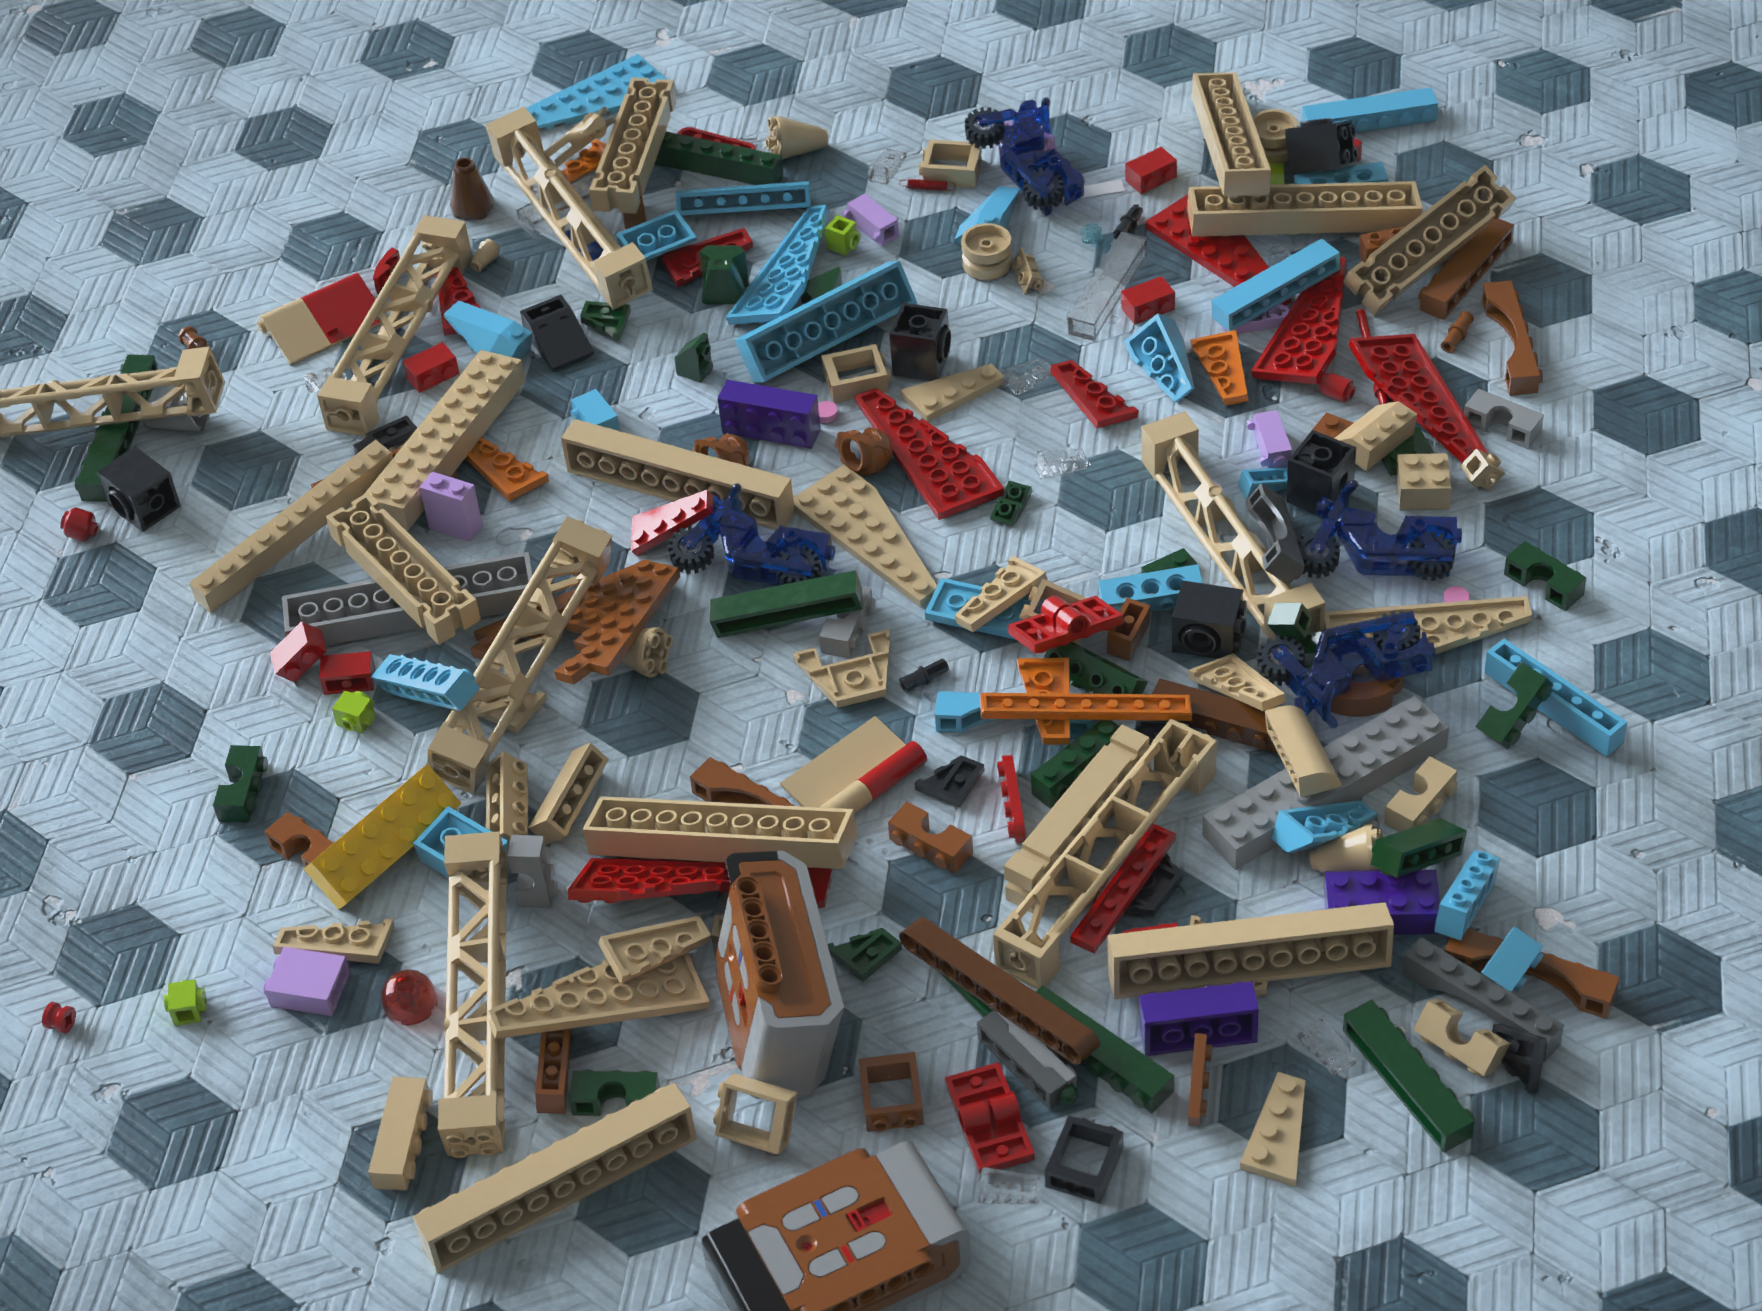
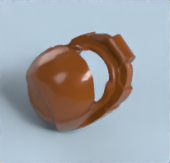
[835,427,892,476]
[693,434,750,467]

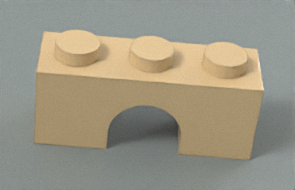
[1384,756,1458,832]
[1413,998,1510,1076]

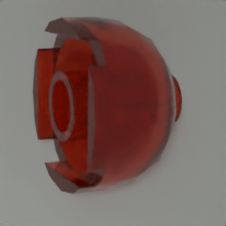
[381,969,438,1026]

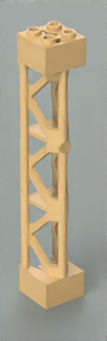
[485,106,653,310]
[317,215,472,436]
[0,347,225,437]
[1142,411,1325,641]
[428,516,612,795]
[993,719,1217,990]
[438,831,508,1158]

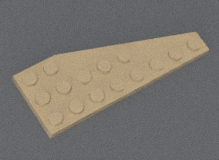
[793,464,937,607]
[1324,596,1532,675]
[487,953,710,1039]

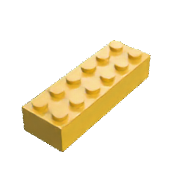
[304,764,462,910]

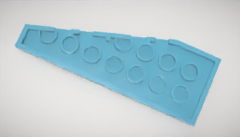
[526,54,668,130]
[725,205,830,325]

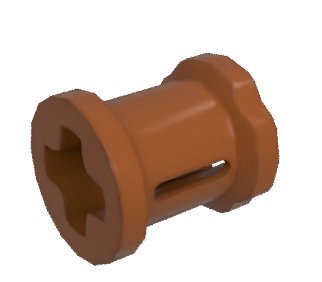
[178,326,207,349]

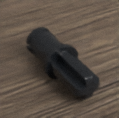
[1113,204,1143,241]
[899,658,949,693]

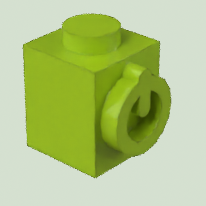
[825,215,861,256]
[332,691,376,733]
[164,979,207,1026]

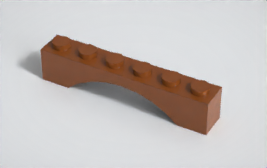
[1482,280,1543,396]
[690,757,794,806]
[1444,928,1620,1019]

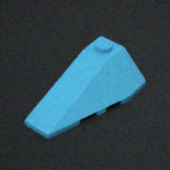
[954,186,1020,244]
[444,301,532,359]
[1124,314,1195,403]
[1271,800,1378,853]

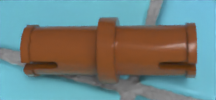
[1441,311,1474,353]

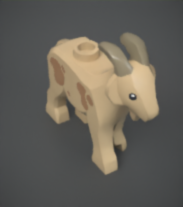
[543,107,615,167]

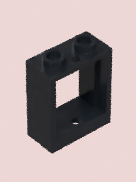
[1044,1115,1124,1204]

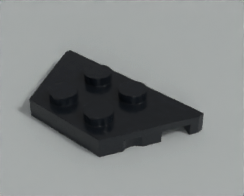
[1093,853,1183,917]

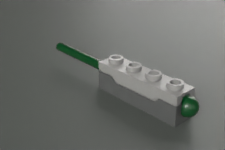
[939,972,1078,1110]

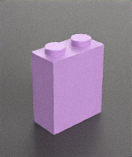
[420,472,483,542]
[264,947,351,1016]

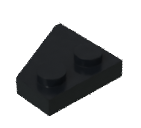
[914,755,985,807]
[1492,1023,1547,1093]

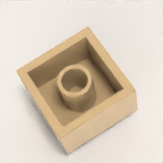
[1396,453,1451,510]

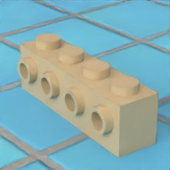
[528,742,609,845]
[486,751,529,856]
[368,1076,433,1191]

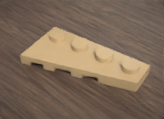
[1240,1072,1305,1187]

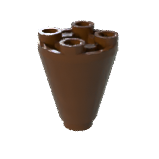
[450,158,494,220]

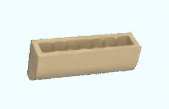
[1265,705,1342,798]

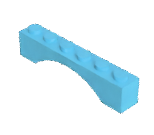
[935,691,1094,737]

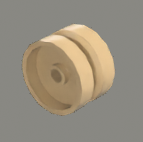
[1252,109,1298,163]
[961,223,1012,280]

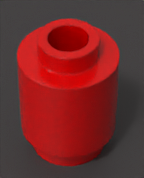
[1318,373,1356,403]

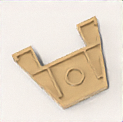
[793,629,891,708]

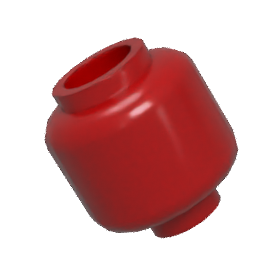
[60,507,99,542]

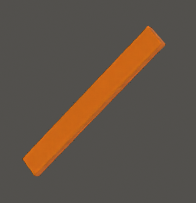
[980,693,1192,721]

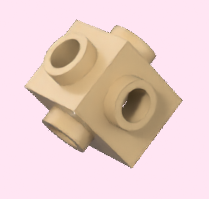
[1460,449,1505,491]

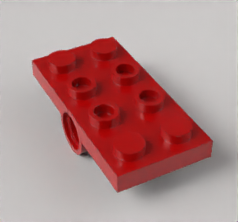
[1008,596,1124,654]
[945,1062,1035,1176]

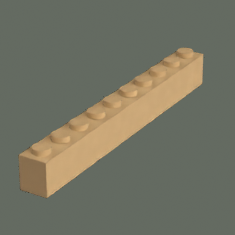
[189,440,393,613]

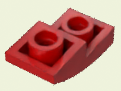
[373,247,400,295]

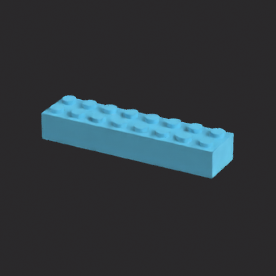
[735,260,918,382]

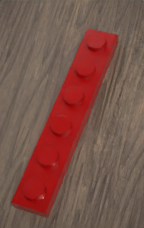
[1070,824,1176,954]

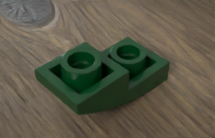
[990,481,1033,526]

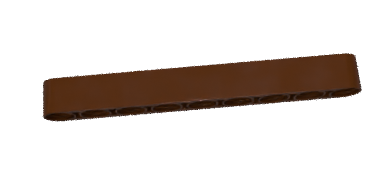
[899,917,1100,1065]

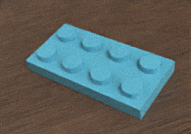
[925,578,1031,640]

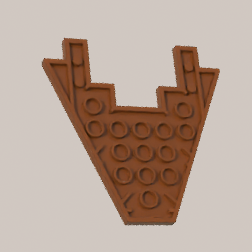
[470,560,681,684]

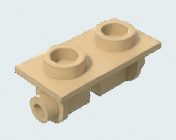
[1012,247,1044,294]

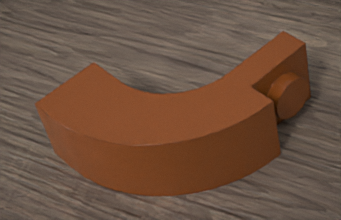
[1310,665,1405,717]

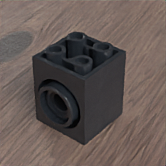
[1285,118,1358,174]
[889,302,951,381]
[1286,430,1356,520]
[97,446,181,532]
[1172,580,1247,659]

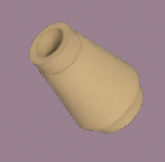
[470,239,500,272]

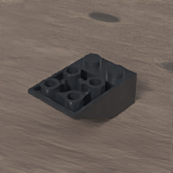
[520,295,594,371]

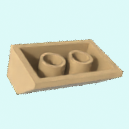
[1334,401,1417,471]

